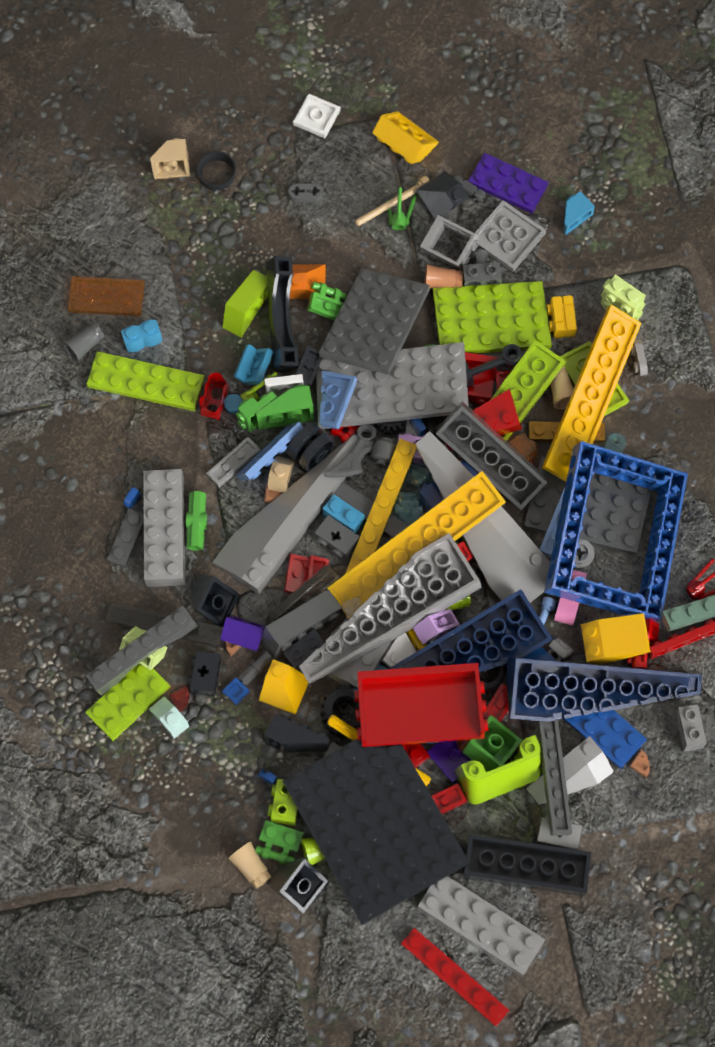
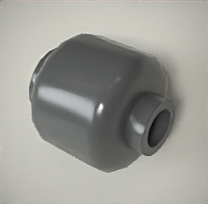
[371,437,397,467]

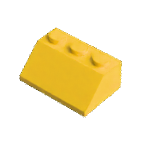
[372,111,439,164]

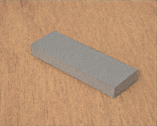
[206,437,261,488]

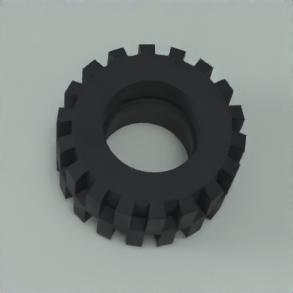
[320,685,361,739]

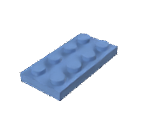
[236,422,304,481]

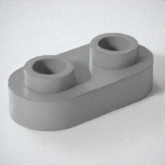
[630,340,648,376]

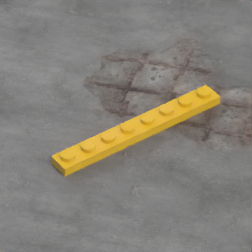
[345,439,417,574]

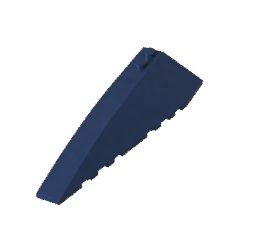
[506,657,702,722]

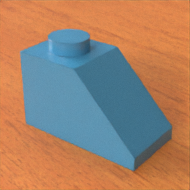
[563,191,595,235]

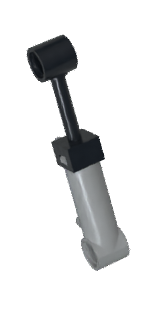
[466,344,522,388]

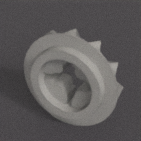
[574,539,595,569]

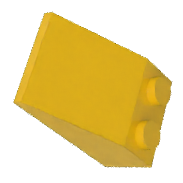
[581,614,650,665]

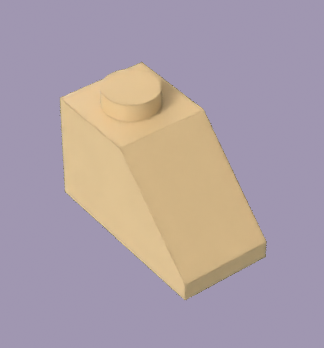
[268,456,295,493]

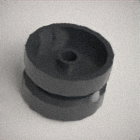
[287,422,334,471]

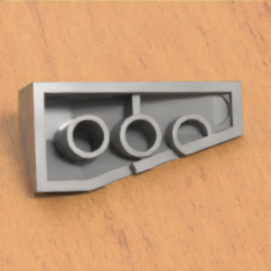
[526,736,614,805]

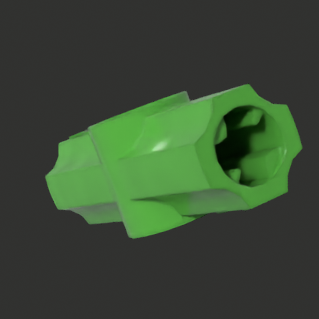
[186,491,207,551]

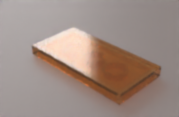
[68,276,145,316]

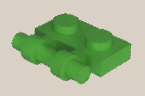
[308,281,346,321]
[255,820,304,865]

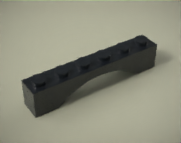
[266,256,299,371]

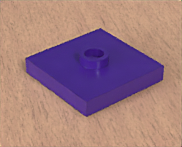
[427,740,473,784]

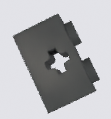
[315,515,359,560]

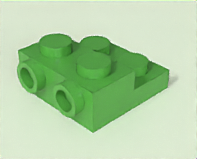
[235,391,277,433]

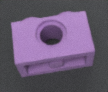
[413,609,460,644]

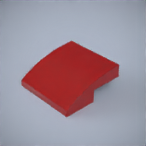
[284,554,330,596]

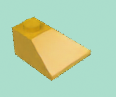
[259,660,309,715]

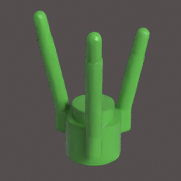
[386,187,417,230]

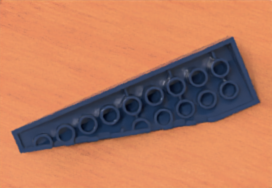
[352,589,553,695]

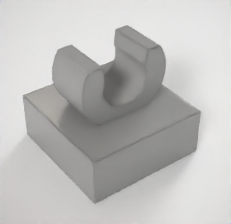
[548,638,573,661]

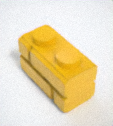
[547,295,577,338]

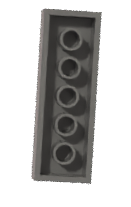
[436,401,547,510]

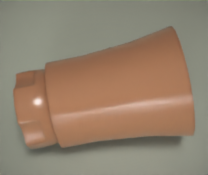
[424,264,463,289]

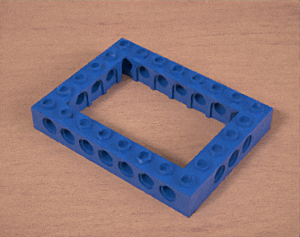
[544,441,688,622]

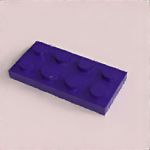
[468,153,549,214]

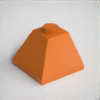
[289,264,326,299]

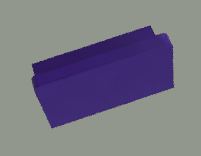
[220,615,266,651]

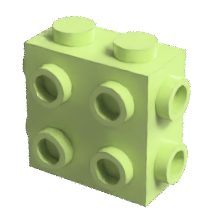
[601,275,646,320]

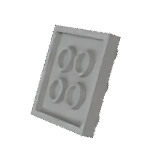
[475,201,547,272]

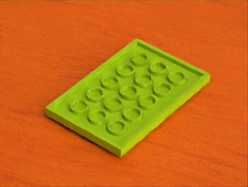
[433,281,552,354]

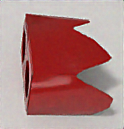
[199,372,229,420]

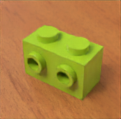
[268,779,298,826]

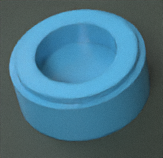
[224,394,243,414]

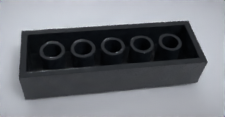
[463,834,591,897]

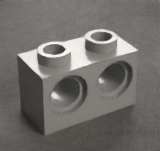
[675,704,707,752]

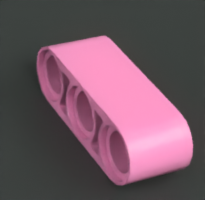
[554,570,587,626]

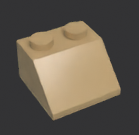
[150,138,190,179]

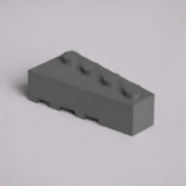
[260,589,342,660]

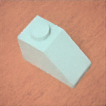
[149,697,189,739]

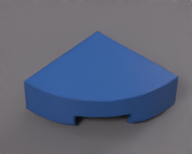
[257,769,277,786]

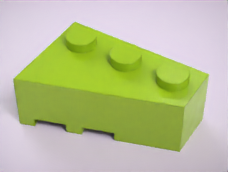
[223,270,268,338]

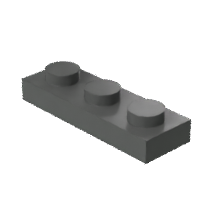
[107,509,144,568]

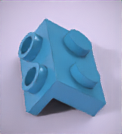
[234,345,273,386]

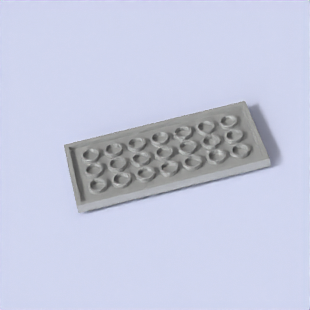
[316,342,469,429]

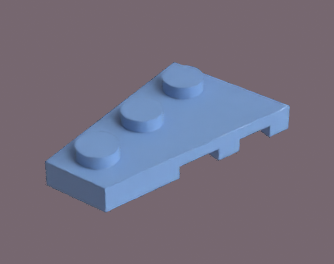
[319,371,358,430]

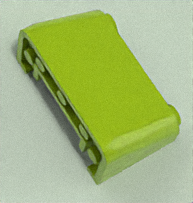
[454,735,541,805]

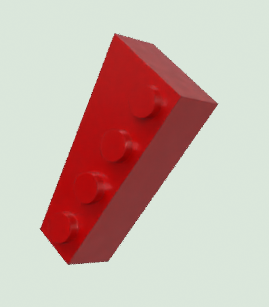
[445,389,522,451]

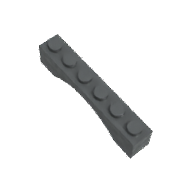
[86,606,197,695]

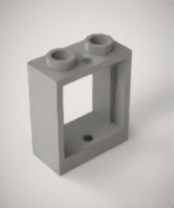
[420,215,479,271]

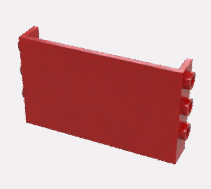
[354,663,488,747]

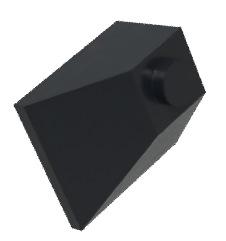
[415,171,469,220]
[191,575,240,628]
[267,857,328,913]

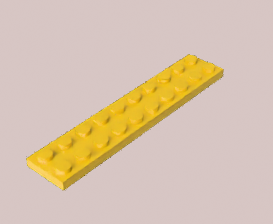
[542,305,641,482]
[327,471,506,619]

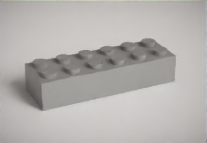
[143,469,185,587]
[418,877,545,978]

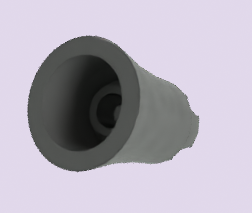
[62,323,104,362]

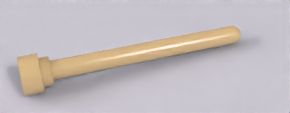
[355,176,430,226]

